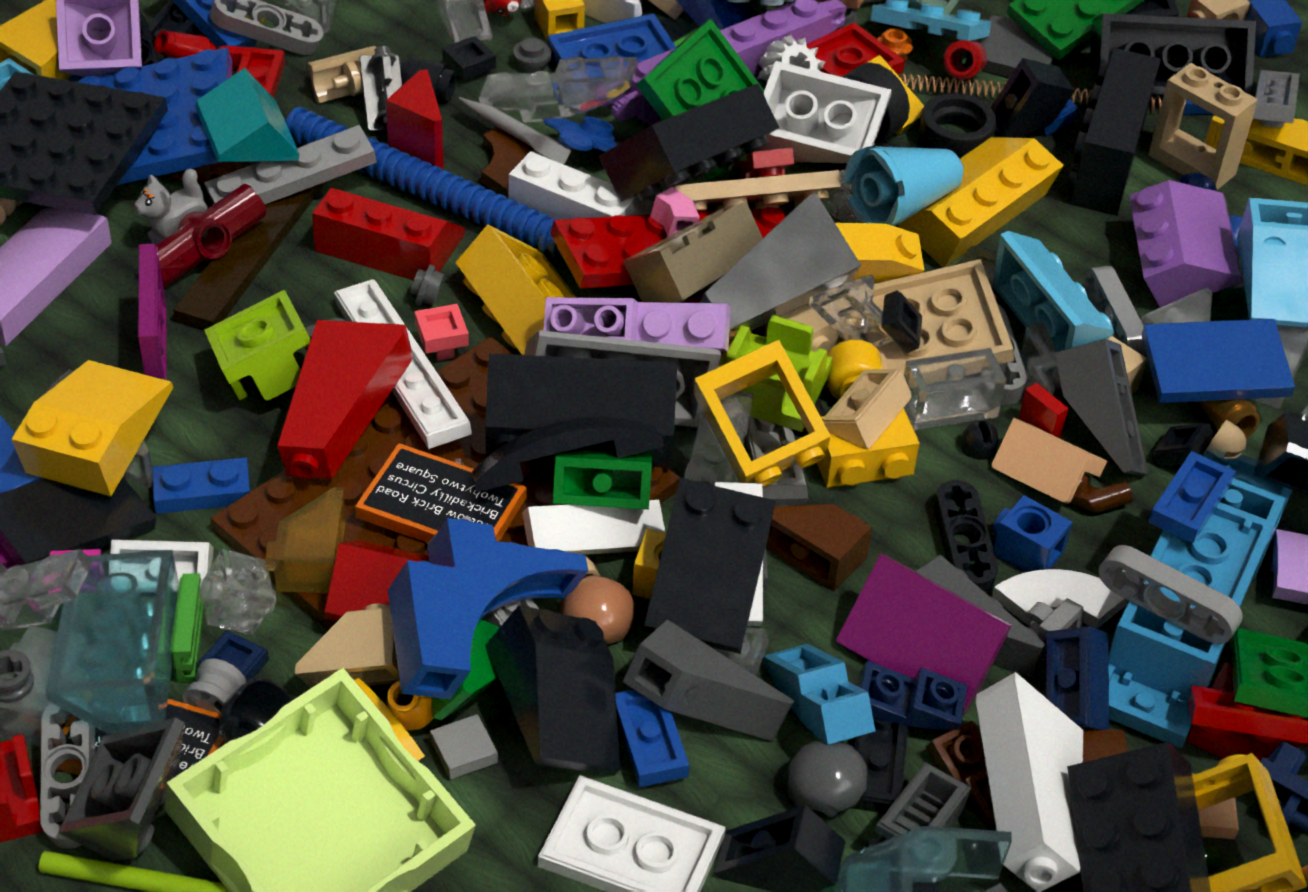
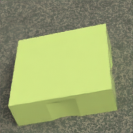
[165,668,476,892]

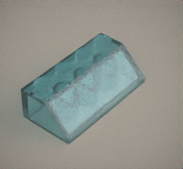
[46,550,179,734]

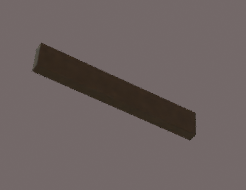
[173,181,327,330]

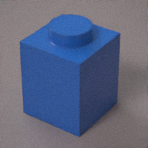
[1246,0,1302,57]

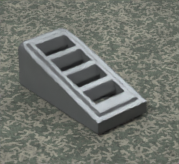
[875,762,971,858]

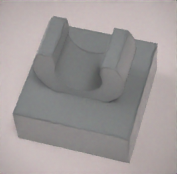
[1026,598,1083,665]

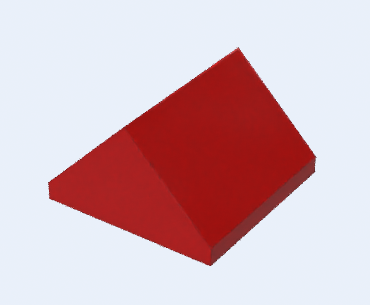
[386,69,444,171]
[325,540,429,621]

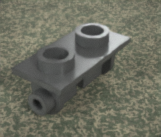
[359,46,402,132]

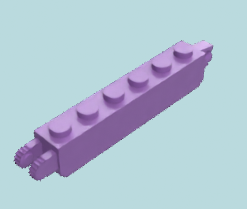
[597,0,847,125]

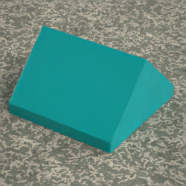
[195,68,300,162]

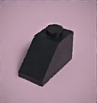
[991,58,1075,138]
[714,805,846,892]

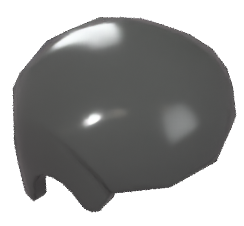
[788,740,867,818]

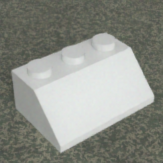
[509,151,654,219]

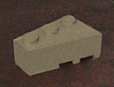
[623,201,763,303]

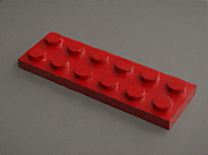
[550,207,786,288]

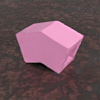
[650,187,699,237]

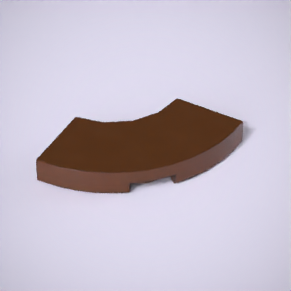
[481,127,535,199]

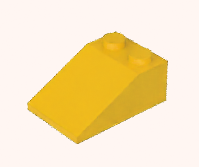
[11,360,174,496]

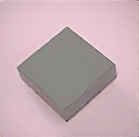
[430,714,498,780]

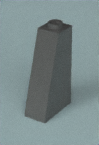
[700,193,861,342]

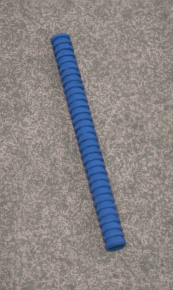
[285,106,631,289]

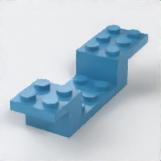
[1109,451,1293,749]

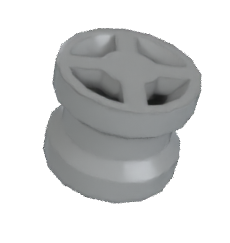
[182,659,246,713]

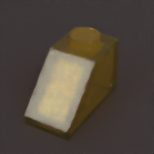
[266,487,346,593]

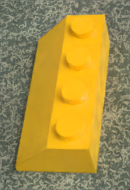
[898,137,1064,268]
[455,224,576,355]

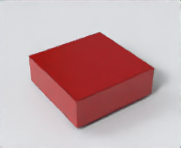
[1018,383,1068,439]

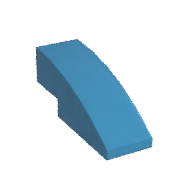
[762,643,875,745]

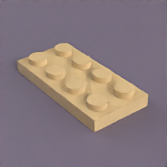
[674,170,841,212]

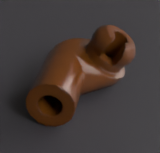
[1070,474,1133,513]

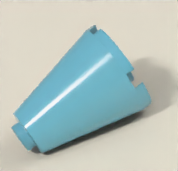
[844,146,964,226]

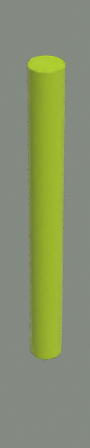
[39,851,229,892]

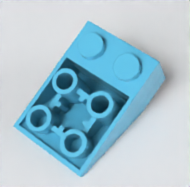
[1237,198,1308,327]

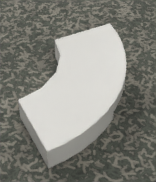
[992,569,1128,629]

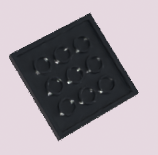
[0,72,168,215]

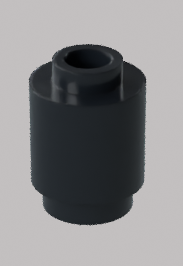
[400,56,457,103]

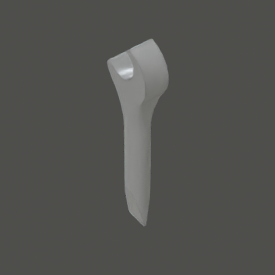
[459,97,571,165]

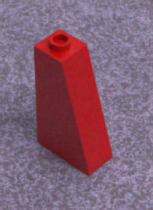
[277,320,413,479]

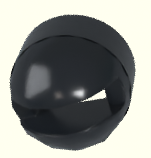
[961,420,999,460]

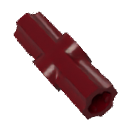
[155,183,267,288]

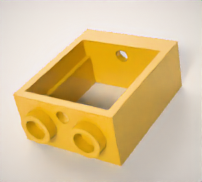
[693,340,831,487]
[1192,753,1308,892]

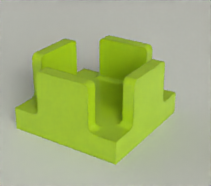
[204,289,311,400]
[720,315,833,432]

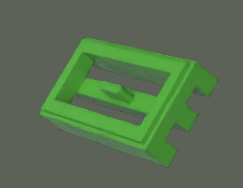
[170,573,205,683]

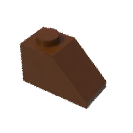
[766,504,872,591]

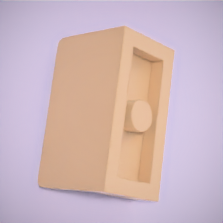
[992,418,1107,504]

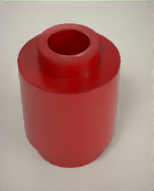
[943,40,987,80]

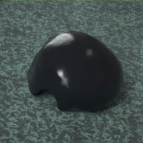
[219,678,293,745]

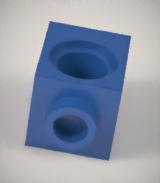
[992,495,1073,572]

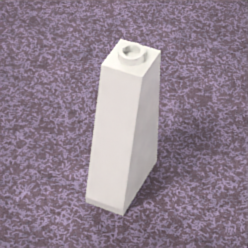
[976,672,1083,892]

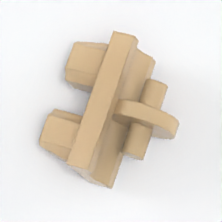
[308,46,377,103]

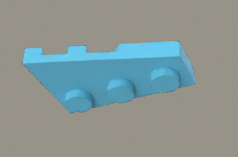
[871,0,991,41]

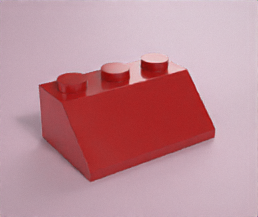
[312,188,465,281]

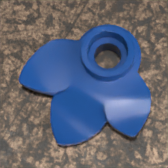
[543,116,618,152]

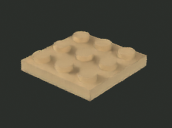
[855,259,1014,385]

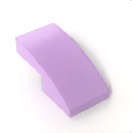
[1270,529,1308,605]

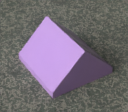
[56,0,142,77]

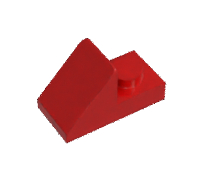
[735,148,794,179]

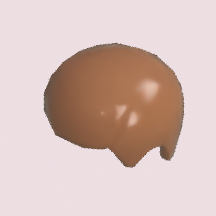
[557,576,636,645]

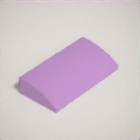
[0,207,112,346]

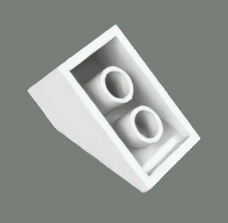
[753,61,891,163]

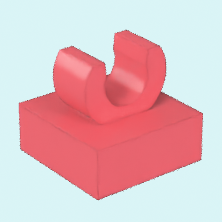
[414,304,469,362]

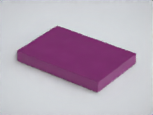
[138,243,167,380]
[836,554,1013,714]

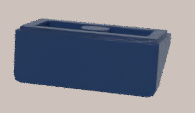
[1046,626,1109,730]

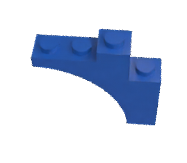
[388,518,588,699]

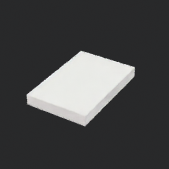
[538,775,726,892]

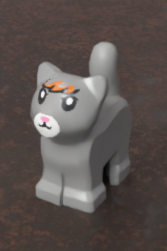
[135,168,208,245]

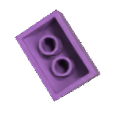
[1129,180,1244,311]

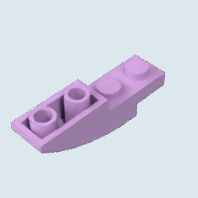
[543,297,731,352]

